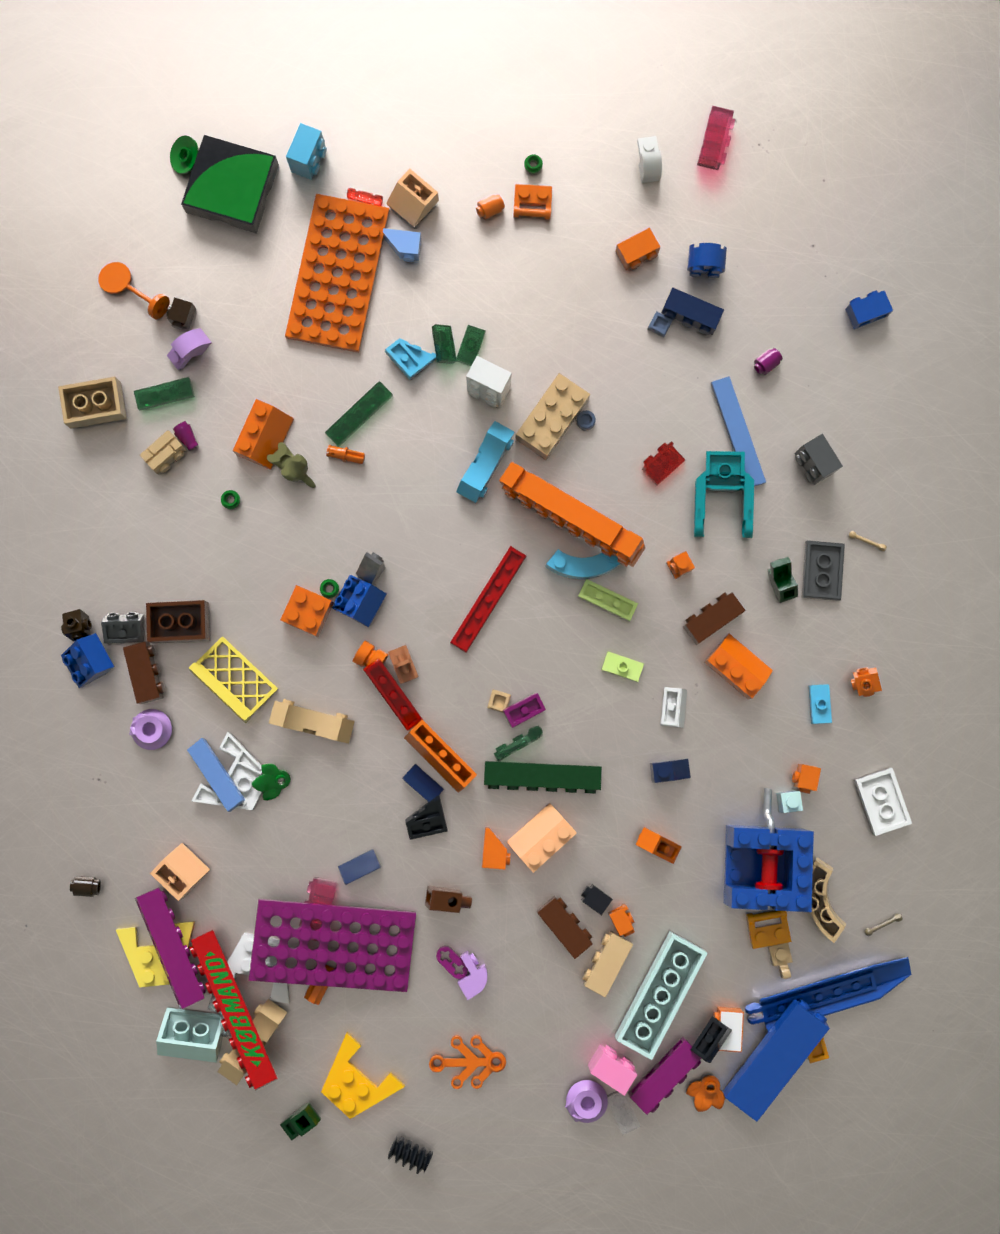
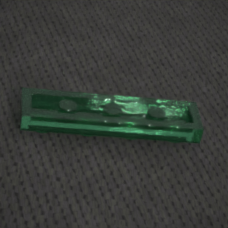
[325,381,393,447]

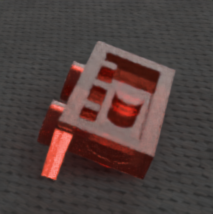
[642,441,685,486]

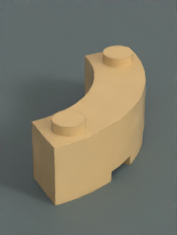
[269,699,355,744]
[811,858,846,943]
[217,999,287,1085]

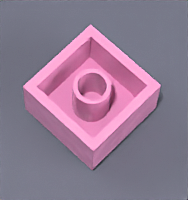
[588,1044,637,1096]

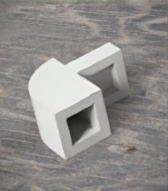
[637,136,662,183]

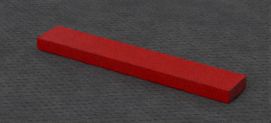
[450,546,527,653]

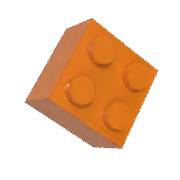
[280,585,334,637]

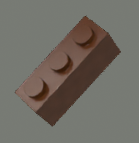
[683,592,746,645]
[123,641,165,704]
[537,896,593,959]

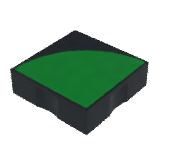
[181,135,279,233]

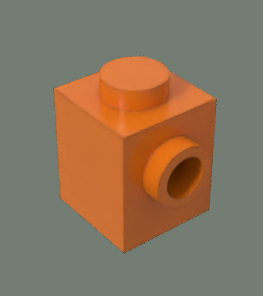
[792,764,821,794]

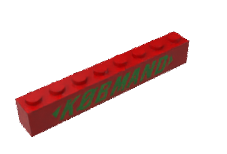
[189,930,278,1091]

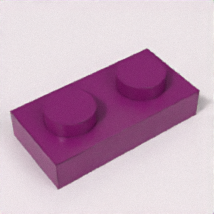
[503,692,546,728]

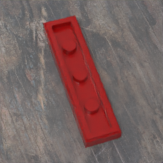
[363,658,422,731]

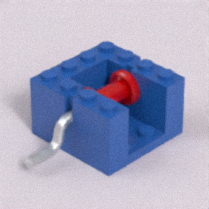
[723,788,814,912]

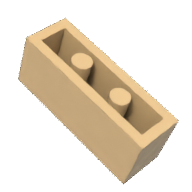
[582,931,633,998]

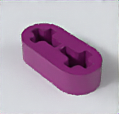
[436,946,468,979]

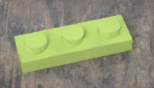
[578,579,638,621]

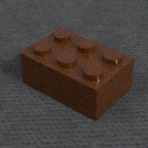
[146,600,210,643]

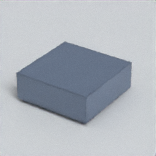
[648,311,673,338]

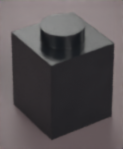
[581,884,613,916]

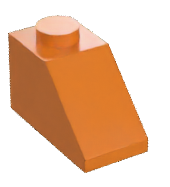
[482,827,511,870]
[635,827,682,864]

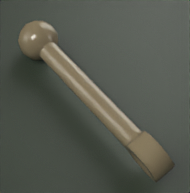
[865,914,903,936]

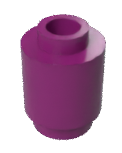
[754,348,783,375]

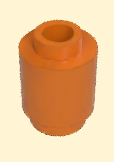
[476,194,505,220]

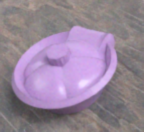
[129,709,172,750]
[565,1080,608,1123]

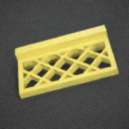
[189,636,278,723]

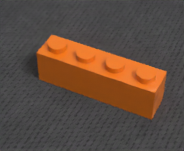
[404,719,477,793]

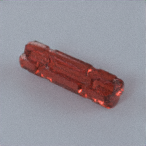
[347,187,383,206]

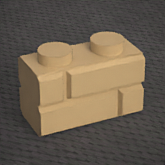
[140,430,187,474]

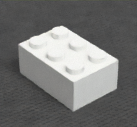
[466,356,512,408]

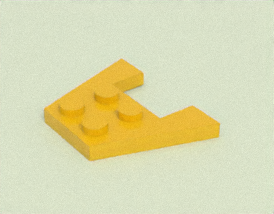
[321,1032,405,1119]

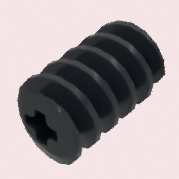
[388,1136,433,1174]

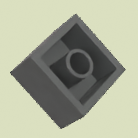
[795,434,843,485]

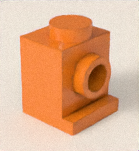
[666,551,695,579]
[608,904,635,937]

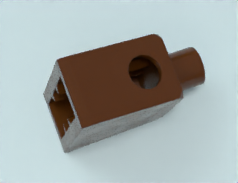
[425,886,472,913]

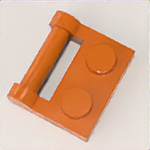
[513,184,552,220]

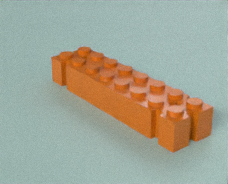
[499,461,645,567]

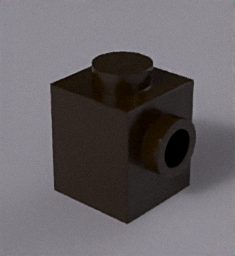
[166,297,196,330]

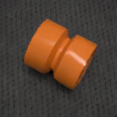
[352,641,388,667]

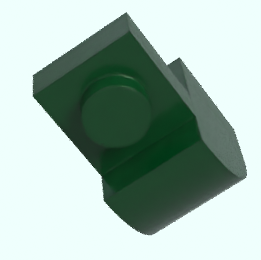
[768,557,798,603]
[280,1102,321,1141]

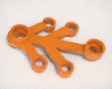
[429,1035,506,1089]

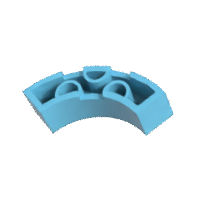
[456,421,515,503]
[545,549,620,580]

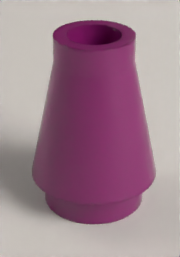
[173,421,198,451]

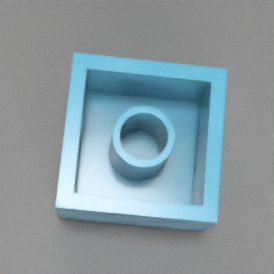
[286,123,327,180]

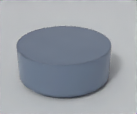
[576,410,596,430]

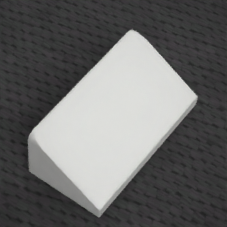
[661,687,687,728]

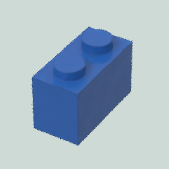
[845,290,893,329]

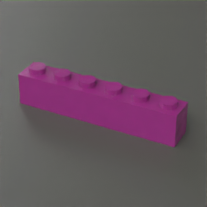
[135,888,206,1009]

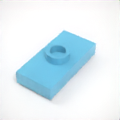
[809,684,832,724]

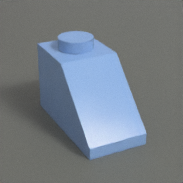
[383,228,421,262]

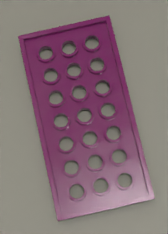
[249,899,416,992]

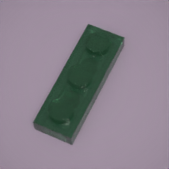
[134,377,195,411]

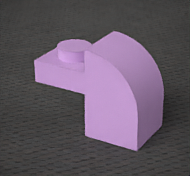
[167,328,212,370]
[457,951,487,1000]

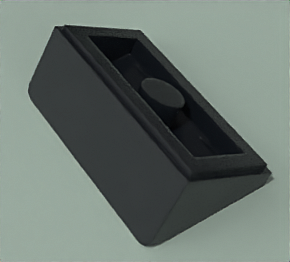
[690,1016,732,1063]

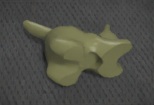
[267,442,316,488]

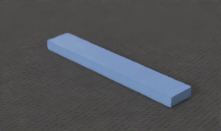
[711,376,766,487]

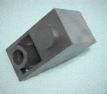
[356,552,386,585]

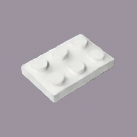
[854,768,912,836]

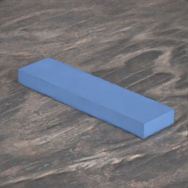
[187,738,245,812]

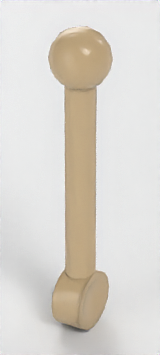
[849,531,887,551]

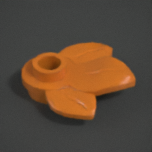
[686,1075,725,1112]

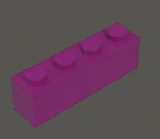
[628,1037,702,1115]

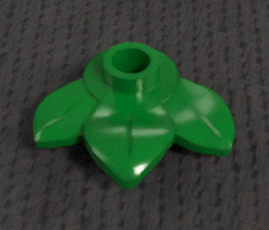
[251,764,291,801]

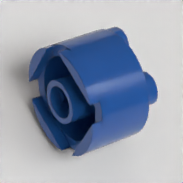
[687,243,727,278]

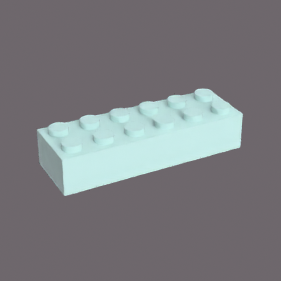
[615,931,708,1060]

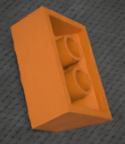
[232,399,294,470]
[704,633,773,699]

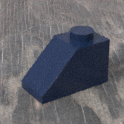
[650,759,691,783]

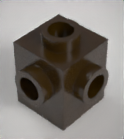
[61,609,92,641]

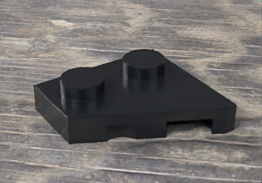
[405,795,448,840]

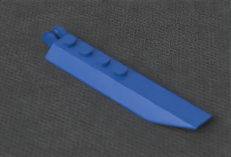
[745,957,912,1032]

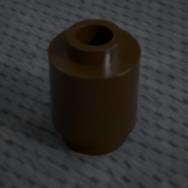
[70,876,101,897]

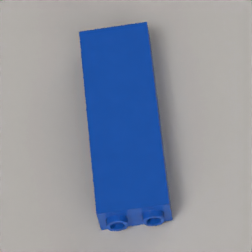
[723,998,830,1122]

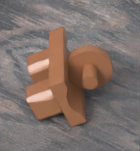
[388,645,419,684]

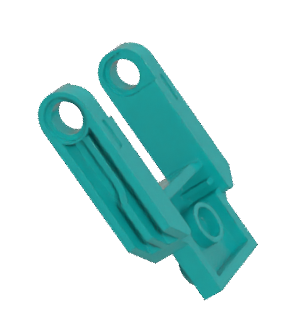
[694,451,754,538]

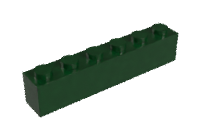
[484,761,602,794]

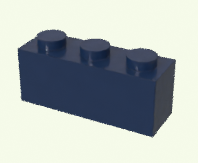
[661,287,724,335]

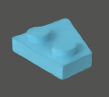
[385,338,437,380]

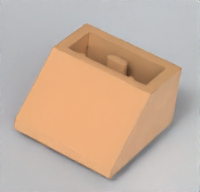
[386,168,439,228]
[150,843,210,901]

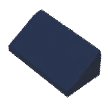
[402,764,444,802]
[338,849,382,885]

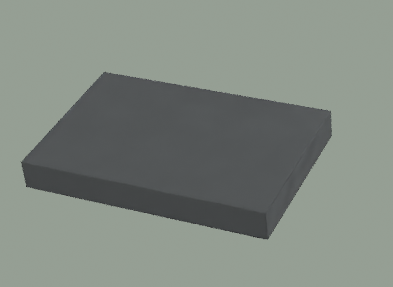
[802,540,845,601]

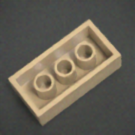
[515,373,590,460]

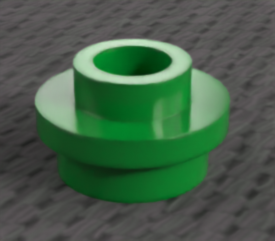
[524,154,543,173]
[221,490,240,509]
[320,579,339,598]

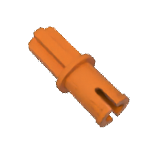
[326,445,365,464]

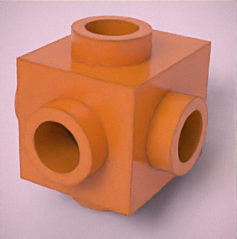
[851,667,882,697]

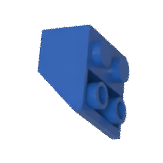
[332,575,387,627]
[61,633,114,688]

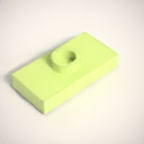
[601,652,644,682]

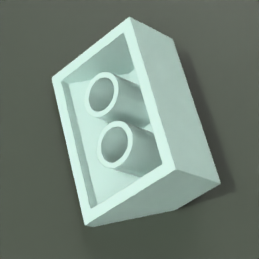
[156,1008,224,1063]

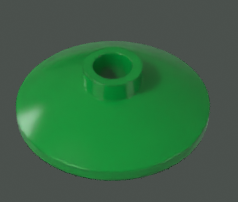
[170,135,199,174]

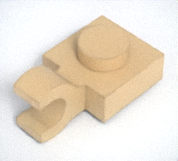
[768,943,793,979]

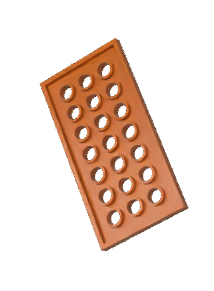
[285,194,390,353]

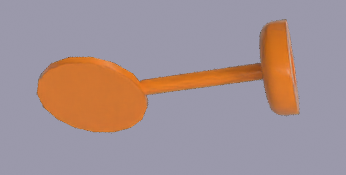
[98,262,170,320]

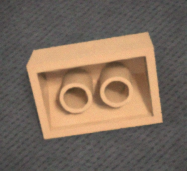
[507,803,577,873]

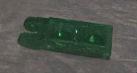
[494,726,543,761]

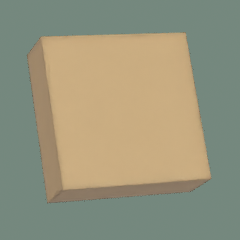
[487,690,511,713]

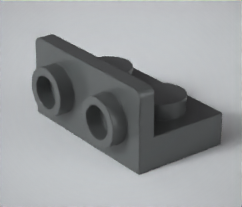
[101,612,144,644]

